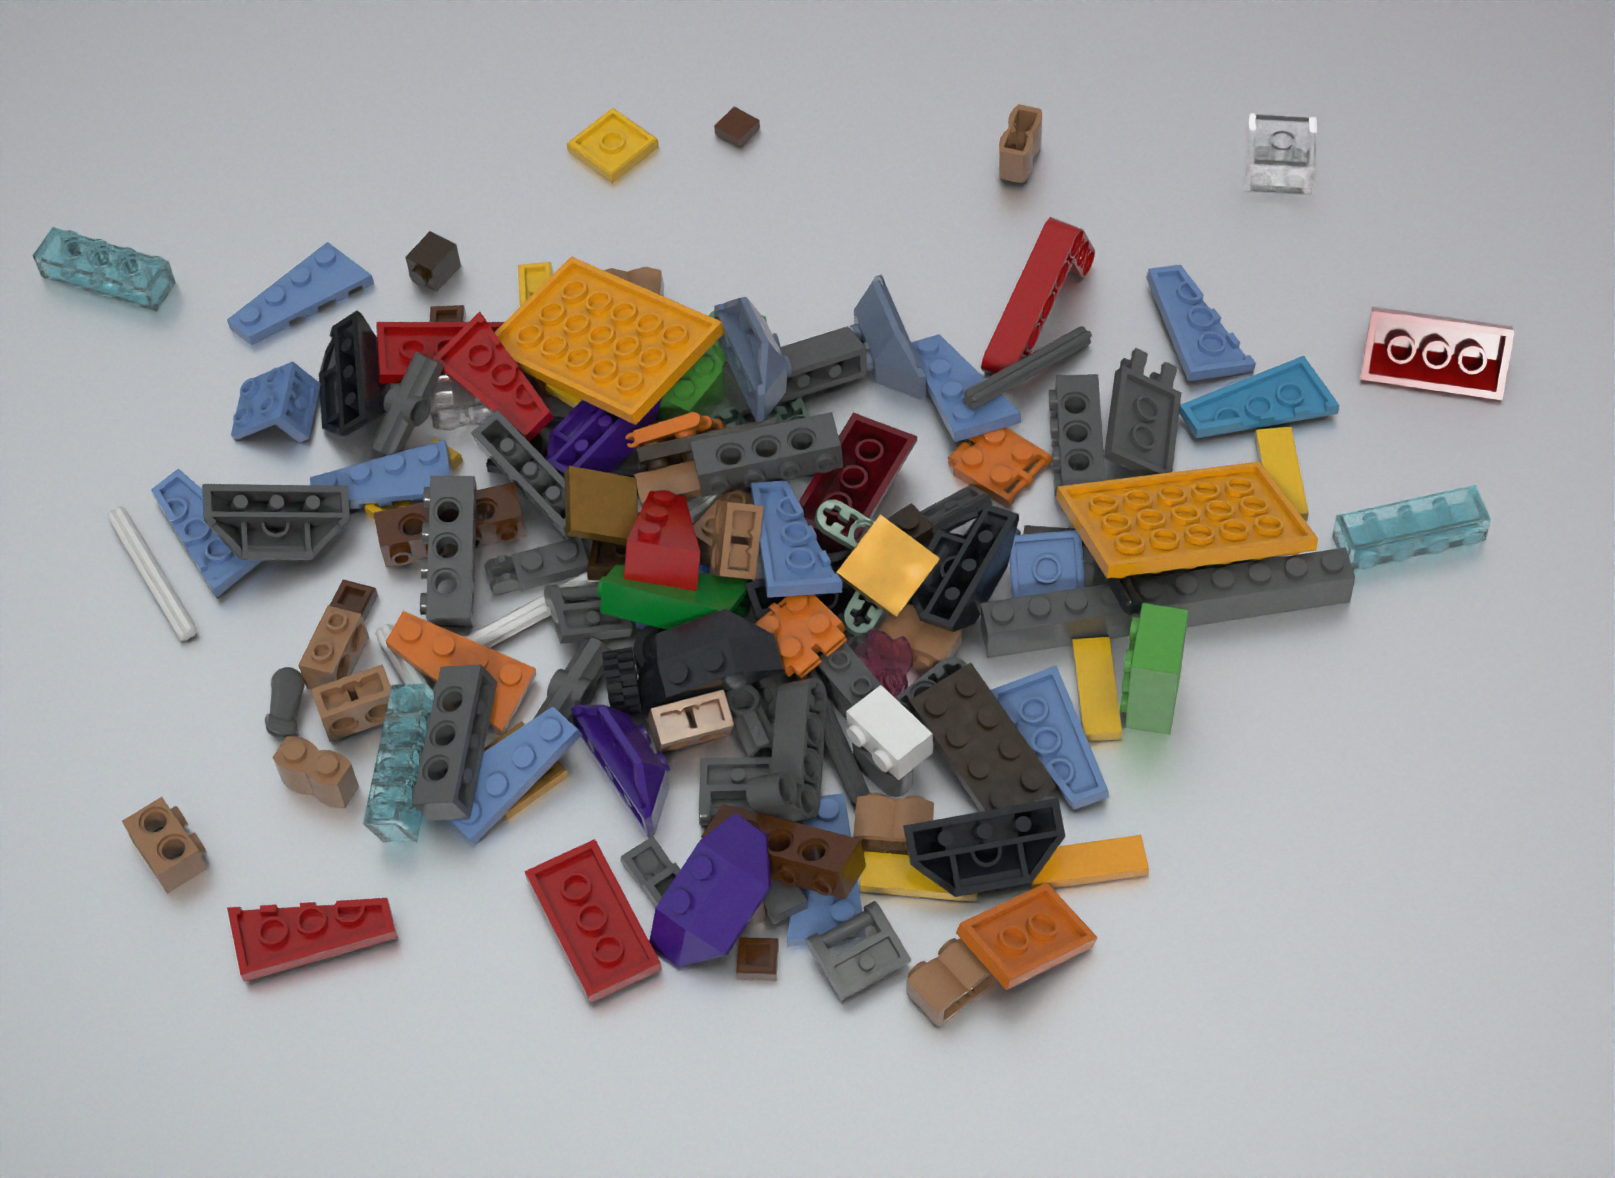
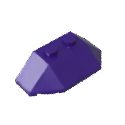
[546,398,662,477]
[571,705,670,838]
[649,813,771,967]

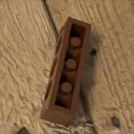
[374,482,526,567]
[701,804,866,900]

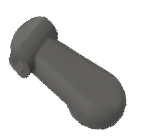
[265,667,305,737]

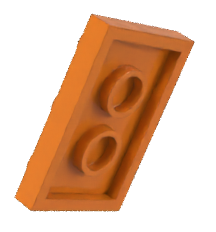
[956,882,1098,990]

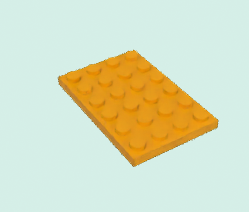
[495,257,725,425]
[1056,461,1318,578]

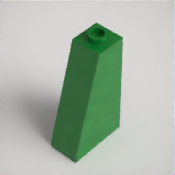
[597,565,753,630]

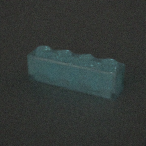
[1332,485,1491,570]

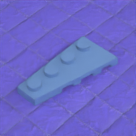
[227,242,374,346]
[1146,265,1256,381]
[310,440,453,509]
[751,481,842,597]
[991,665,1110,810]
[450,707,582,845]
[787,793,866,947]

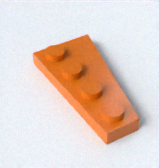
[386,611,536,735]

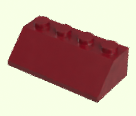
[799,412,918,554]

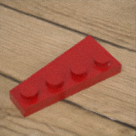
[432,311,554,442]
[227,898,398,982]

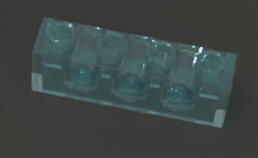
[32,227,176,312]
[363,683,434,842]

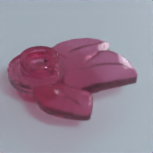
[859,628,913,698]

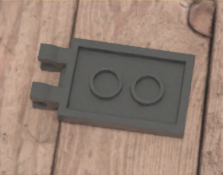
[1104,348,1182,476]

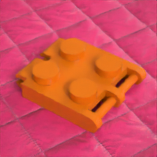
[625,412,725,449]
[948,427,1052,508]
[754,594,847,679]

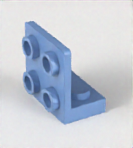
[231,361,321,443]

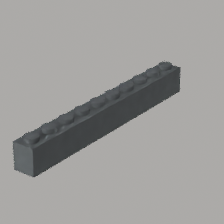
[981,547,1355,658]

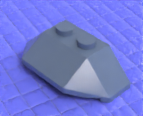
[850,274,926,399]
[714,297,792,422]

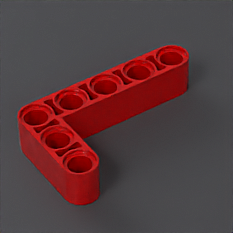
[981,217,1095,375]

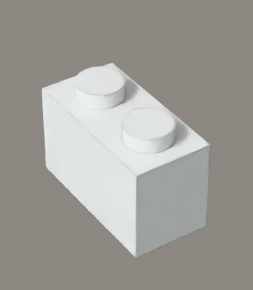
[846,685,933,780]

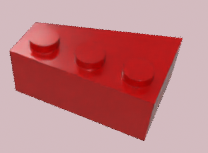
[624,490,700,591]

